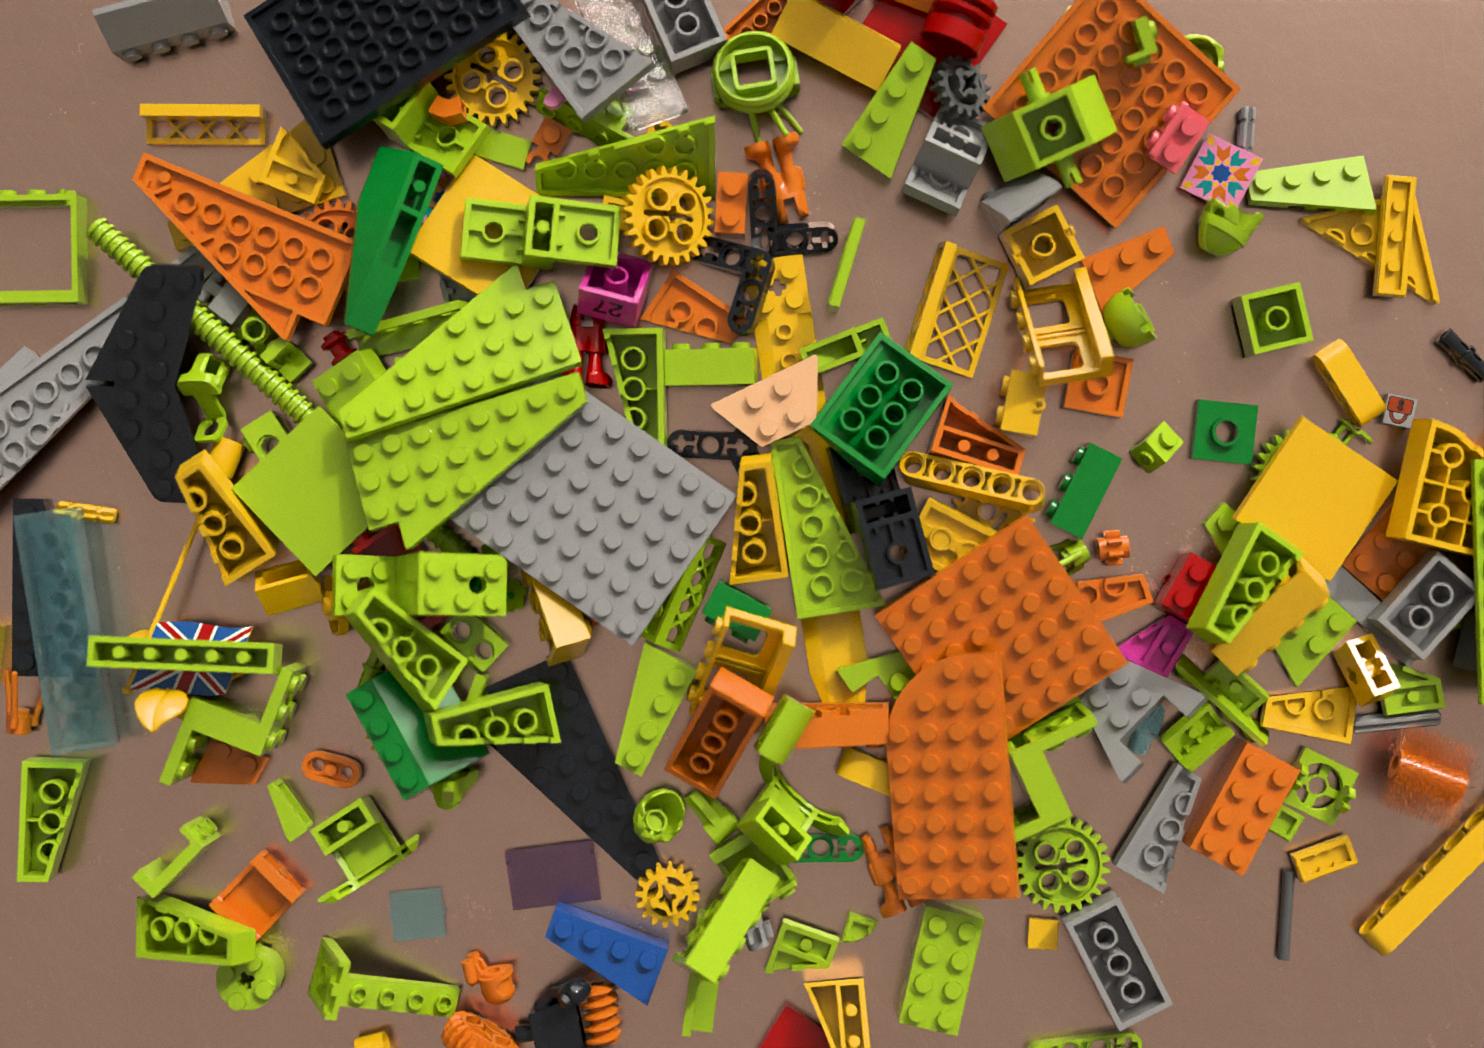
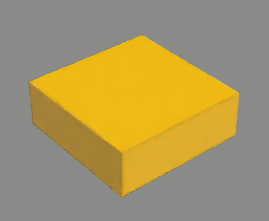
[1026,917,1059,950]

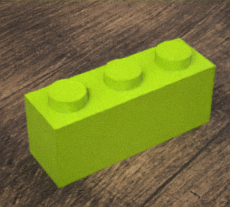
[664,342,758,387]

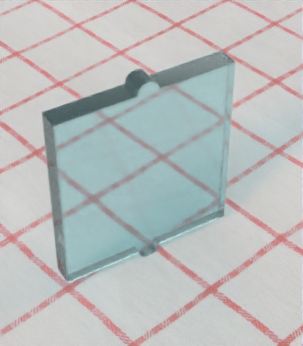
[389,887,447,942]

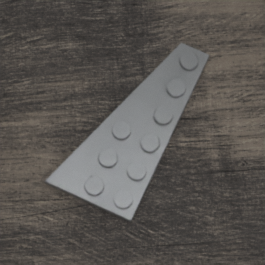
[514,0,657,123]

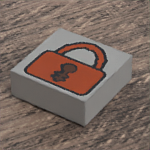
[1379,393,1418,429]

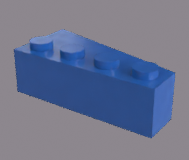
[545,901,669,1006]

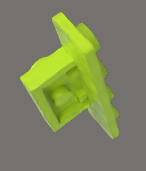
[535,88,634,146]
[1175,653,1269,748]

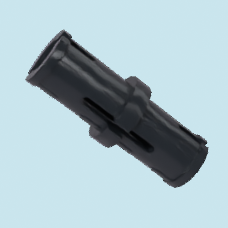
[1436,328,1484,383]

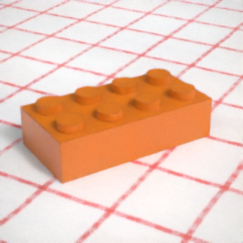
[723,0,788,63]

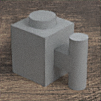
[198,269,252,328]

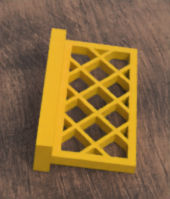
[904,241,1009,378]

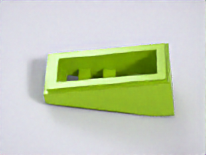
[267,778,314,843]

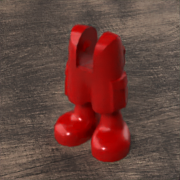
[561,303,613,389]

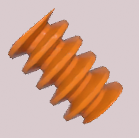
[581,979,622,1046]

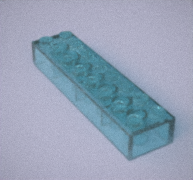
[13,507,120,756]

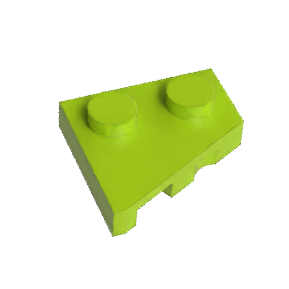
[1380,662,1446,716]

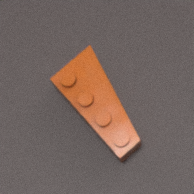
[765,702,890,749]

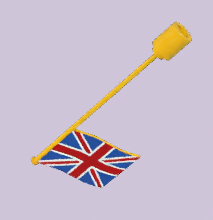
[122,437,254,696]

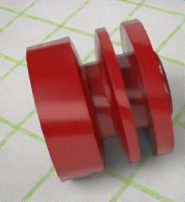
[920,0,998,59]

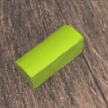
[753,694,815,765]

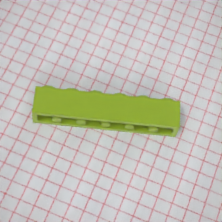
[86,636,283,675]

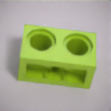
[440,616,511,673]

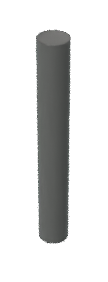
[1277,869,1295,961]

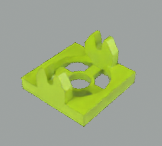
[1284,746,1359,826]

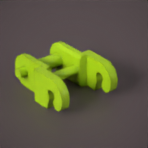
[1328,418,1373,445]

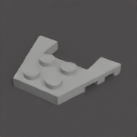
[1080,660,1208,784]

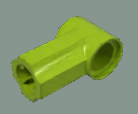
[683,788,740,845]

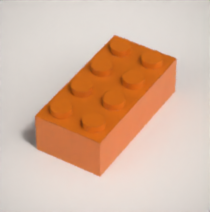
[663,666,774,799]
[1182,738,1300,876]

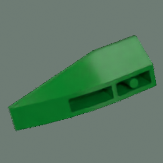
[344,146,444,337]

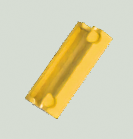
[901,496,999,571]

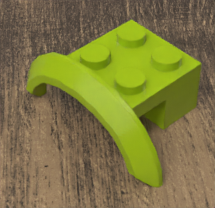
[737,755,850,867]
[310,795,420,903]

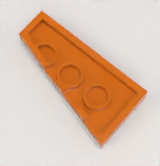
[1073,573,1154,622]

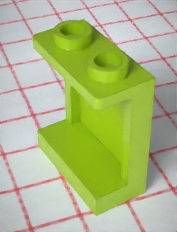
[132,816,221,899]
[709,831,798,912]

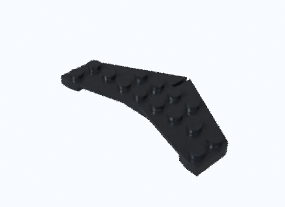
[85,263,204,503]

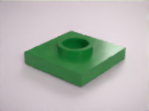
[1190,399,1258,465]

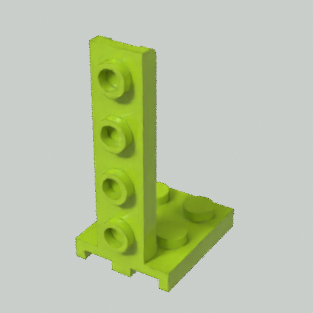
[307,937,461,1021]

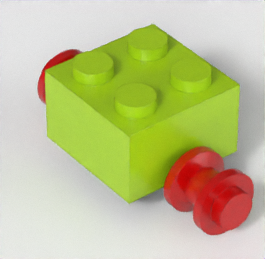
[311,330,396,432]

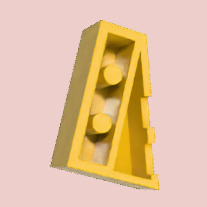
[804,978,871,1048]

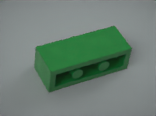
[1045,442,1123,539]

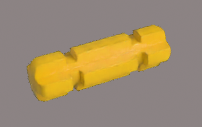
[56,501,117,524]

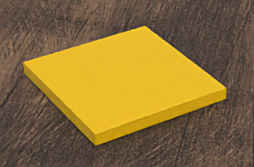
[410,154,540,296]
[1232,416,1398,581]

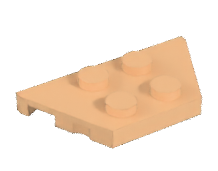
[711,355,818,447]

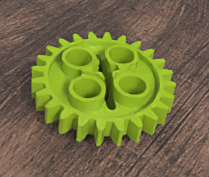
[1016,817,1111,913]

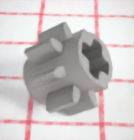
[744,916,773,951]

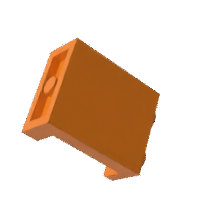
[209,848,308,941]

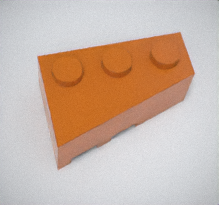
[927,394,1026,475]

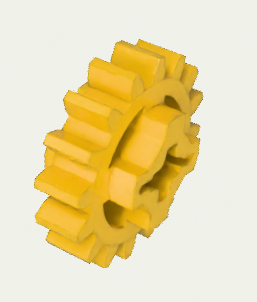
[635,861,700,928]

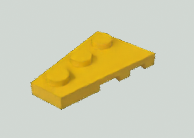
[1259,687,1357,745]

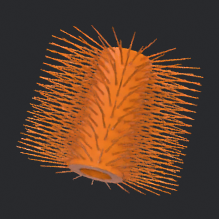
[1377,722,1480,830]

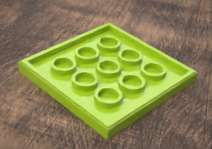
[231,406,369,577]

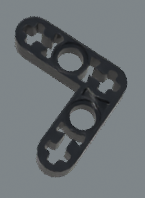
[748,169,838,256]
[694,237,775,336]

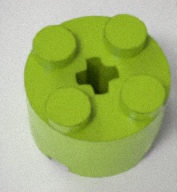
[216,943,285,1011]

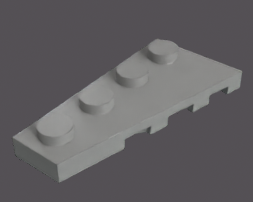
[1112,762,1202,894]

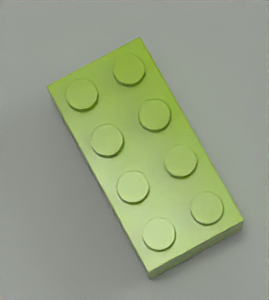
[896,900,985,1036]

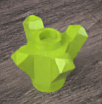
[233,307,278,358]
[429,767,479,810]

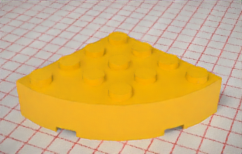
[1385,419,1484,558]

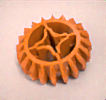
[441,1011,519,1048]

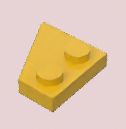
[258,127,328,206]

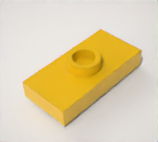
[1290,834,1359,884]

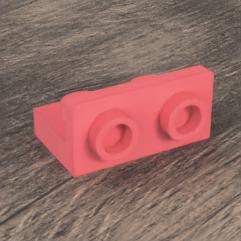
[1144,101,1211,174]

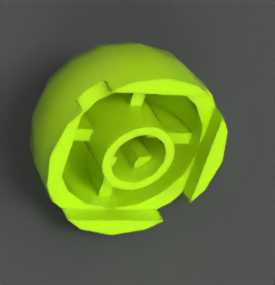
[1103,287,1158,348]

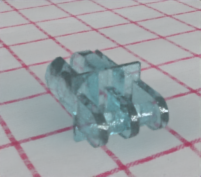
[1128,704,1165,756]

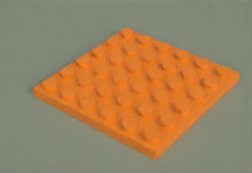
[982,0,1241,228]
[875,513,1128,739]

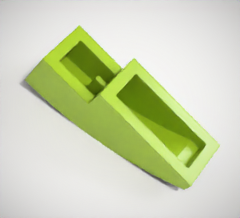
[799,317,892,374]

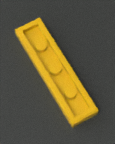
[1372,175,1417,298]

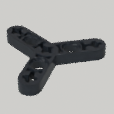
[667,427,779,497]

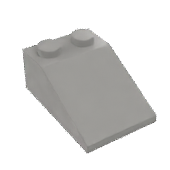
[978,170,1062,235]

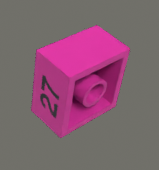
[577,252,653,328]

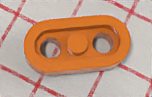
[302,750,362,789]

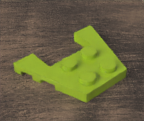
[836,650,916,702]

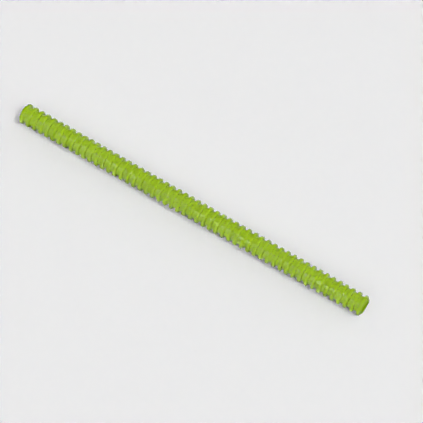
[86,218,482,554]

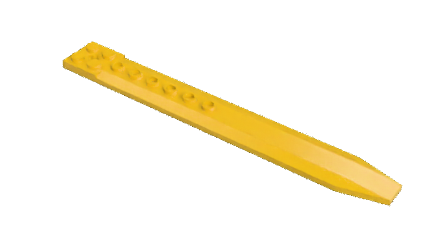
[747,254,867,702]

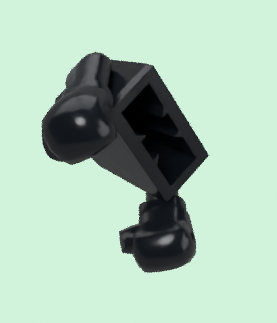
[515,978,591,1048]

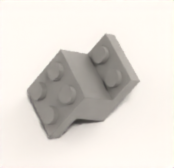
[901,103,989,217]

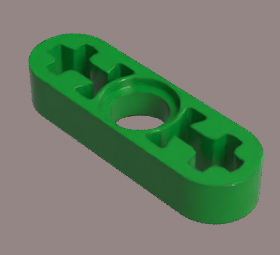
[792,833,864,863]

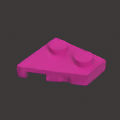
[1118,614,1194,678]

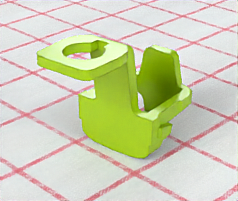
[177,353,230,443]

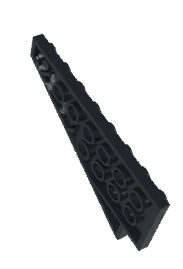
[485,660,664,880]

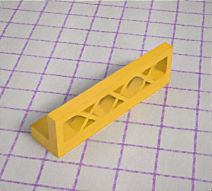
[140,104,267,146]

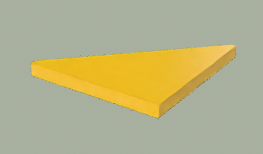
[1299,196,1440,305]

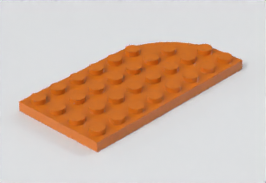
[886,652,1020,900]

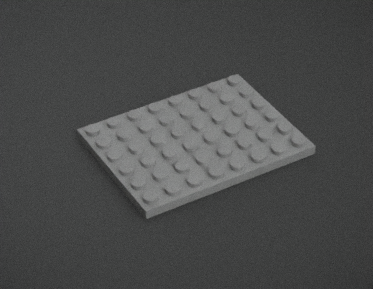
[450,373,737,646]

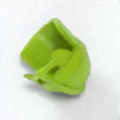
[1198,197,1265,256]

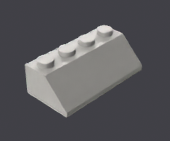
[92,0,236,62]

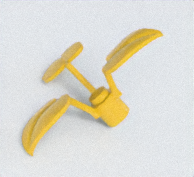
[127,629,244,734]

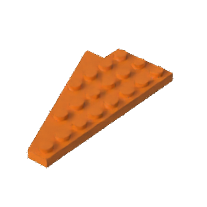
[132,152,353,342]

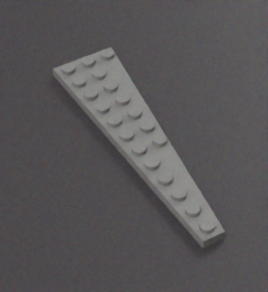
[0,246,216,491]

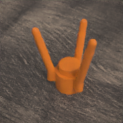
[5,669,52,735]

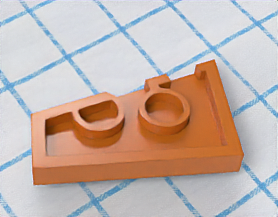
[640,269,748,345]

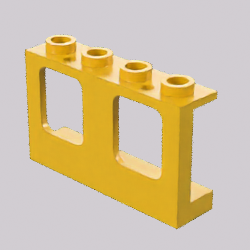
[1009,267,1114,387]
[686,607,796,734]

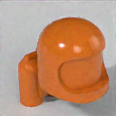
[461,951,515,1005]

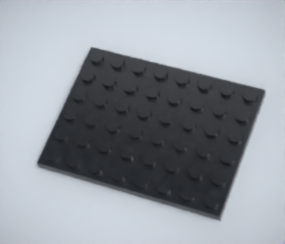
[243,0,531,150]

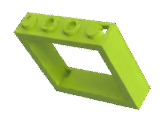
[0,189,89,306]

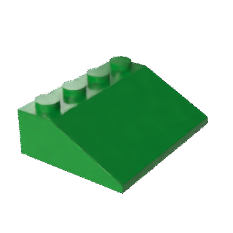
[809,332,954,487]
[345,670,490,801]

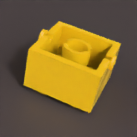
[999,204,1085,289]
[994,369,1046,439]

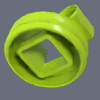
[710,31,801,114]

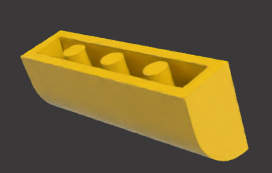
[771,0,901,91]

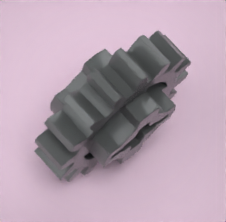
[930,54,991,122]

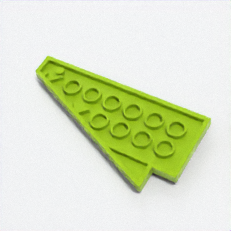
[338,265,583,442]
[346,372,589,550]

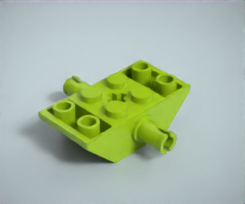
[981,67,1117,189]

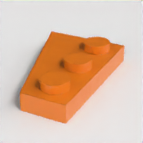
[1080,226,1175,315]

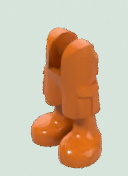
[744,132,809,224]
[861,826,929,919]

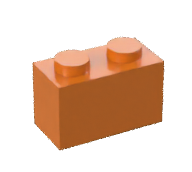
[715,172,748,239]

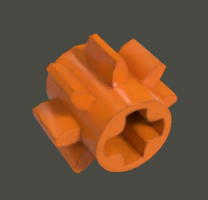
[1096,530,1130,566]

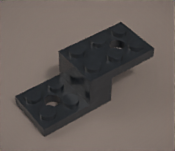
[826,447,935,591]

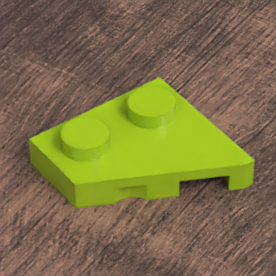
[764,917,839,974]

